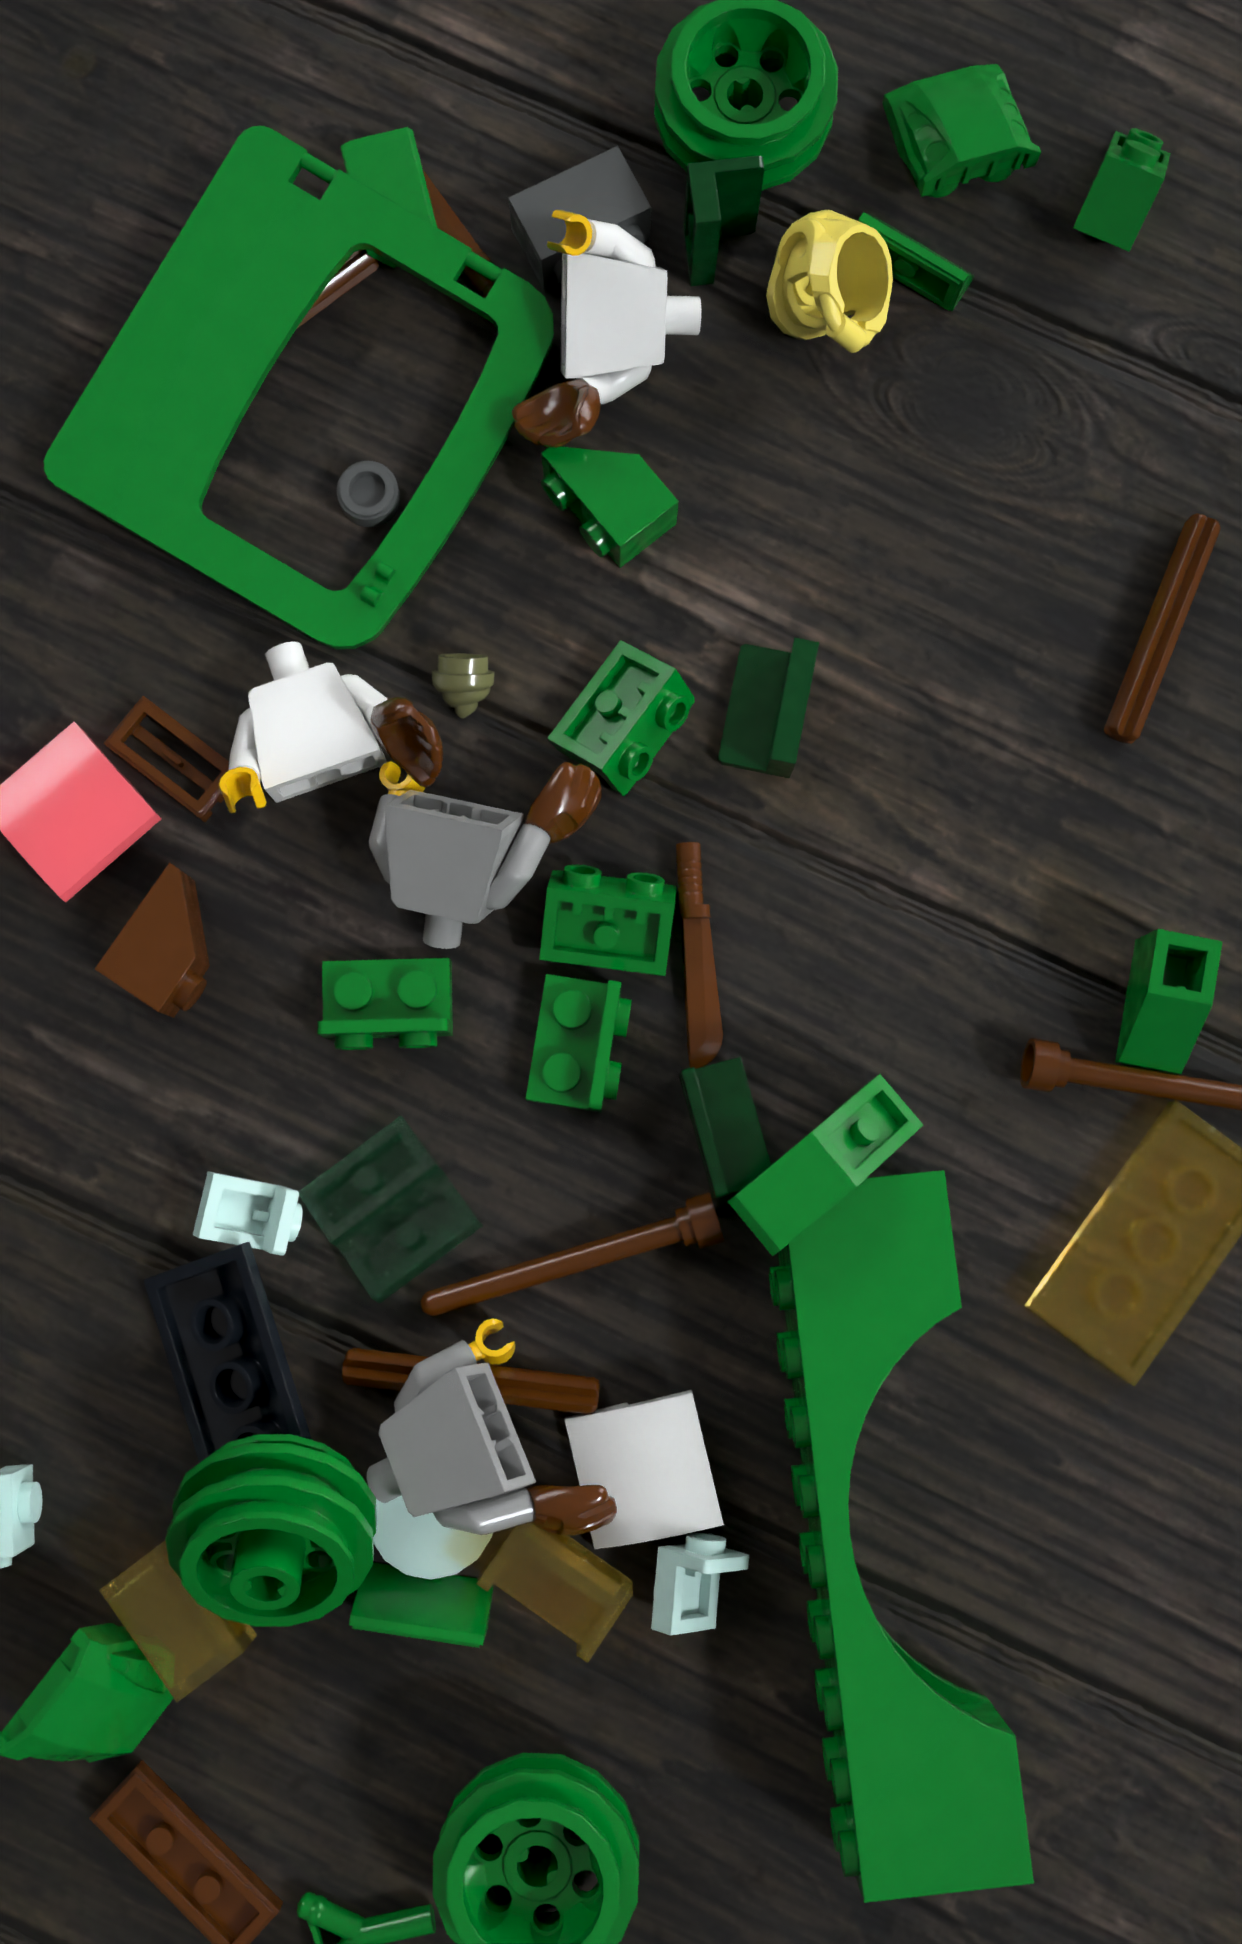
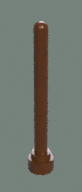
[1020,1038,1242,1111]
[420,1192,725,1316]

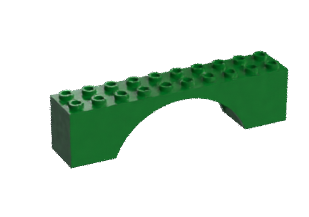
[769,1170,1034,1903]

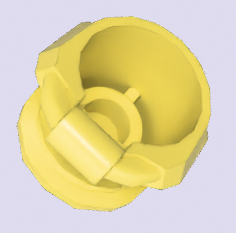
[766,210,893,353]

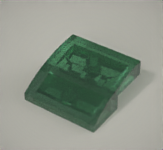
[298,1116,483,1304]

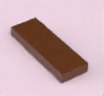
[89,1760,284,1944]

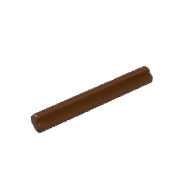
[1104,513,1221,744]
[342,1348,600,1414]

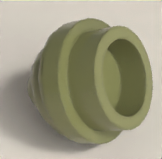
[432,653,494,718]

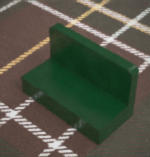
[683,155,765,286]
[718,637,819,778]
[679,1057,771,1198]

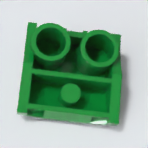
[882,64,1041,198]
[0,1623,177,1763]

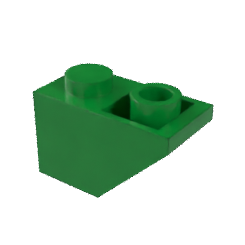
[1073,128,1171,252]
[541,446,679,568]
[1115,929,1223,1075]

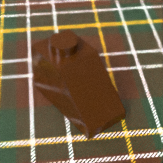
[95,862,210,1018]

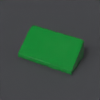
[341,127,437,268]
[858,212,974,311]
[349,1562,494,1648]

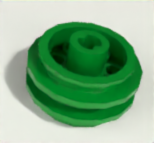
[654,0,838,190]
[165,1434,377,1627]
[433,1753,640,1944]

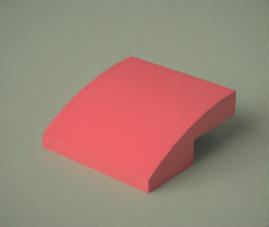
[0,722,162,902]

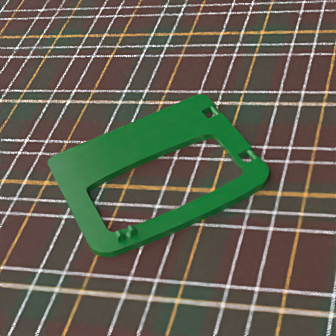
[44,126,554,650]

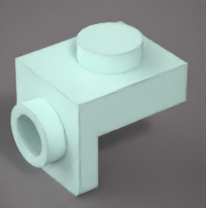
[193,1171,303,1256]
[0,1464,42,1568]
[651,1533,749,1636]

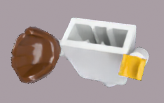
[512,210,701,448]
[219,642,443,813]

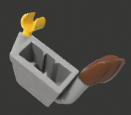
[369,761,602,949]
[367,1318,617,1535]

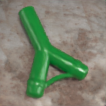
[297,1892,436,1944]

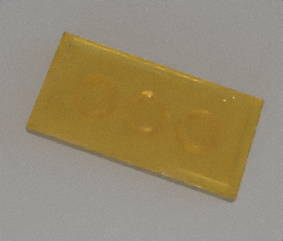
[1024,1100,1242,1387]

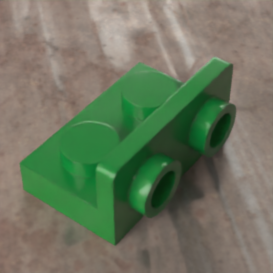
[547,640,695,796]
[539,864,676,976]
[318,958,453,1050]
[526,974,632,1113]

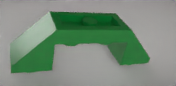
[728,1074,923,1256]

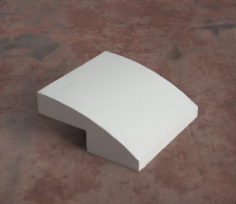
[565,1390,724,1549]

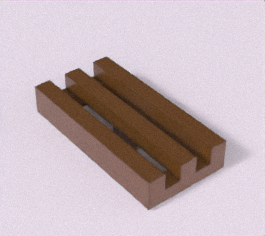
[103,696,229,823]

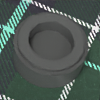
[337,461,400,527]

